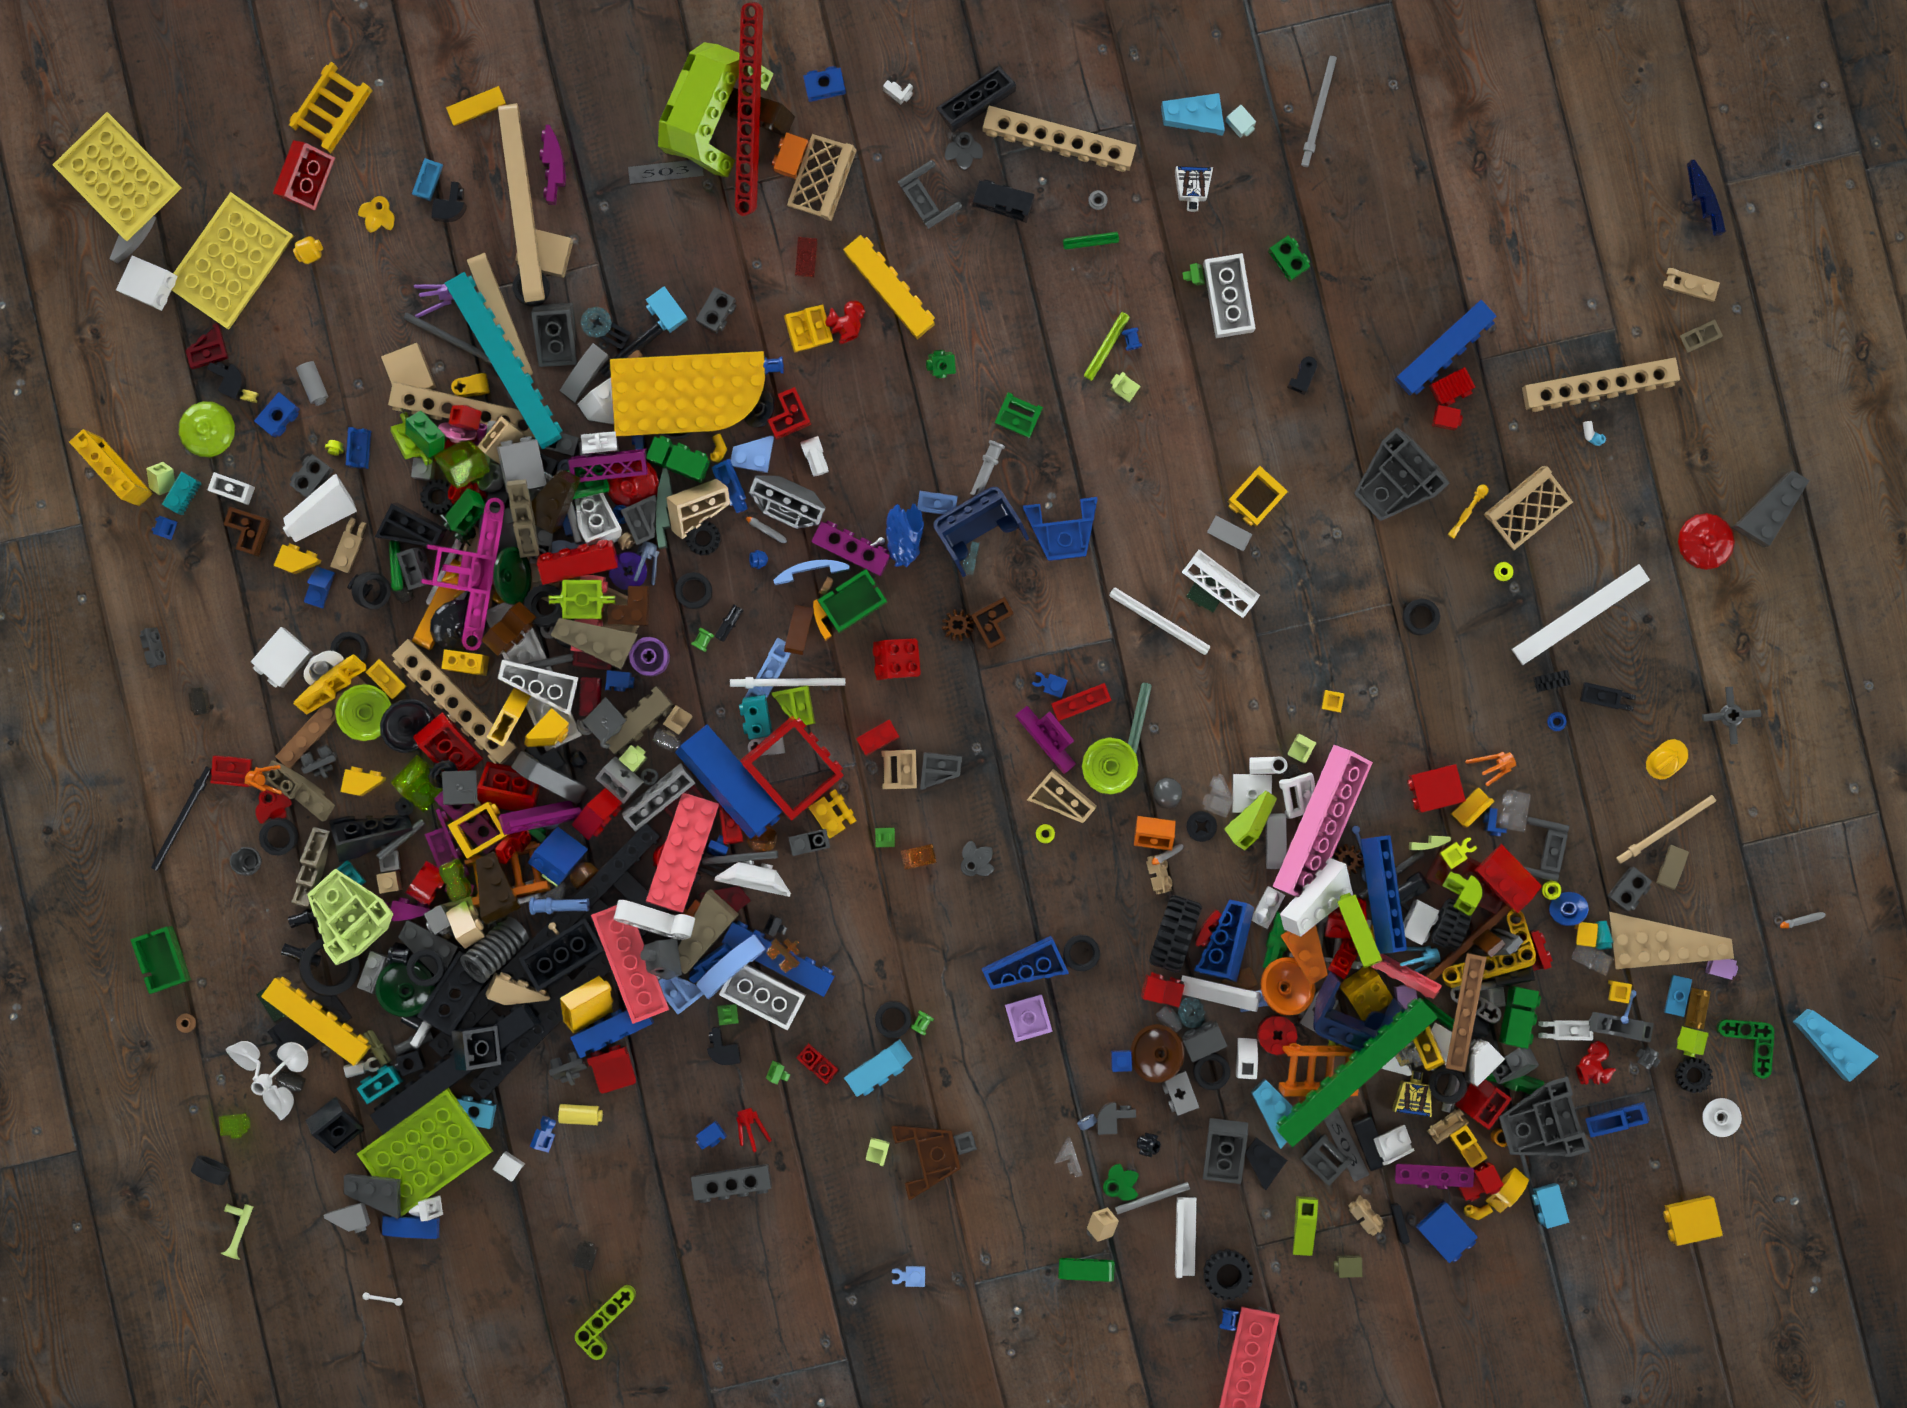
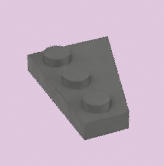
[398,920,459,980]
[1465,927,1523,956]
[344,1173,401,1219]

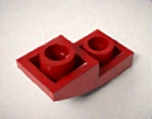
[495,830,532,864]
[1195,909,1221,947]
[1327,939,1358,979]
[796,1044,839,1084]

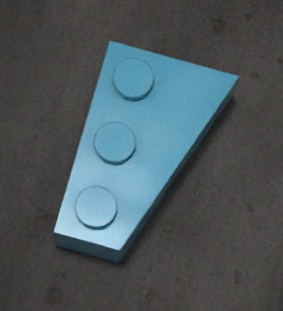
[1161,93,1225,136]
[844,1039,913,1097]
[1251,1079,1293,1149]

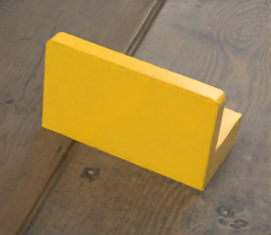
[1451,787,1494,828]

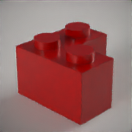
[768,387,811,440]
[572,788,623,840]
[1141,972,1185,1007]
[1457,1161,1504,1202]

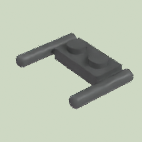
[897,160,962,229]
[1524,817,1569,882]

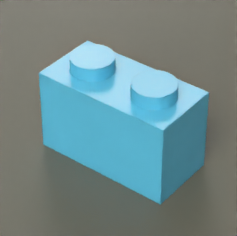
[646,286,688,333]
[1532,1183,1569,1229]

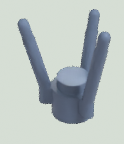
[627,541,659,585]

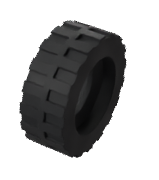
[524,584,562,628]

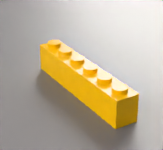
[843,235,935,339]
[261,977,371,1066]

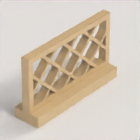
[787,134,857,221]
[1483,466,1573,550]

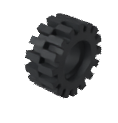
[420,479,453,515]
[685,520,721,556]
[1533,670,1571,692]
[1675,1057,1713,1093]

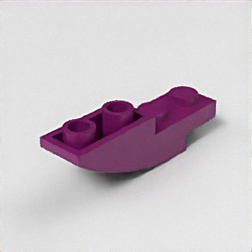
[539,125,566,205]
[384,897,433,921]

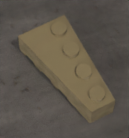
[550,618,638,670]
[606,686,674,755]
[678,889,739,974]

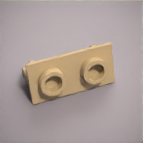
[1146,854,1172,895]
[1427,1108,1469,1145]
[1348,1195,1384,1236]

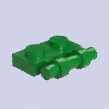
[566,464,609,499]

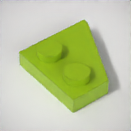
[772,686,815,725]

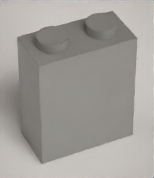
[497,436,547,493]

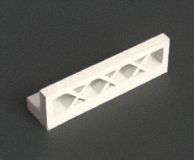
[1182,550,1260,618]
[1181,975,1261,1012]
[1175,1197,1196,1278]

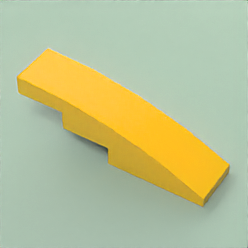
[294,654,366,715]

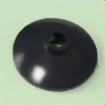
[744,390,775,428]

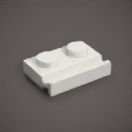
[1373,1125,1415,1165]

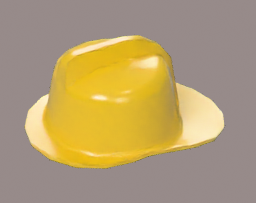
[1646,739,1688,780]

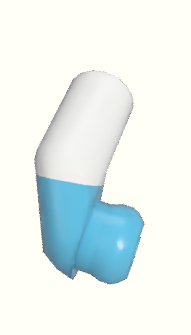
[1583,421,1606,446]

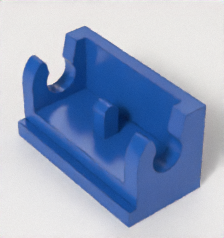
[346,427,371,469]

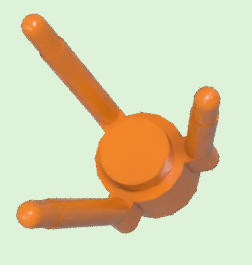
[1465,752,1516,786]
[245,765,282,794]

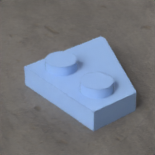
[659,976,704,1014]

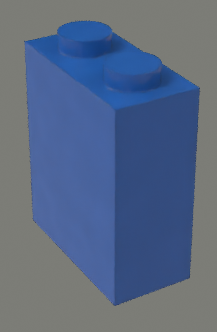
[528,826,588,886]
[1415,1200,1478,1263]

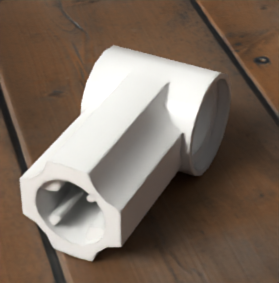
[800,436,829,477]
[1249,756,1288,774]

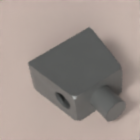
[640,939,682,980]

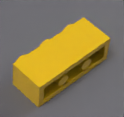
[1413,1025,1446,1071]

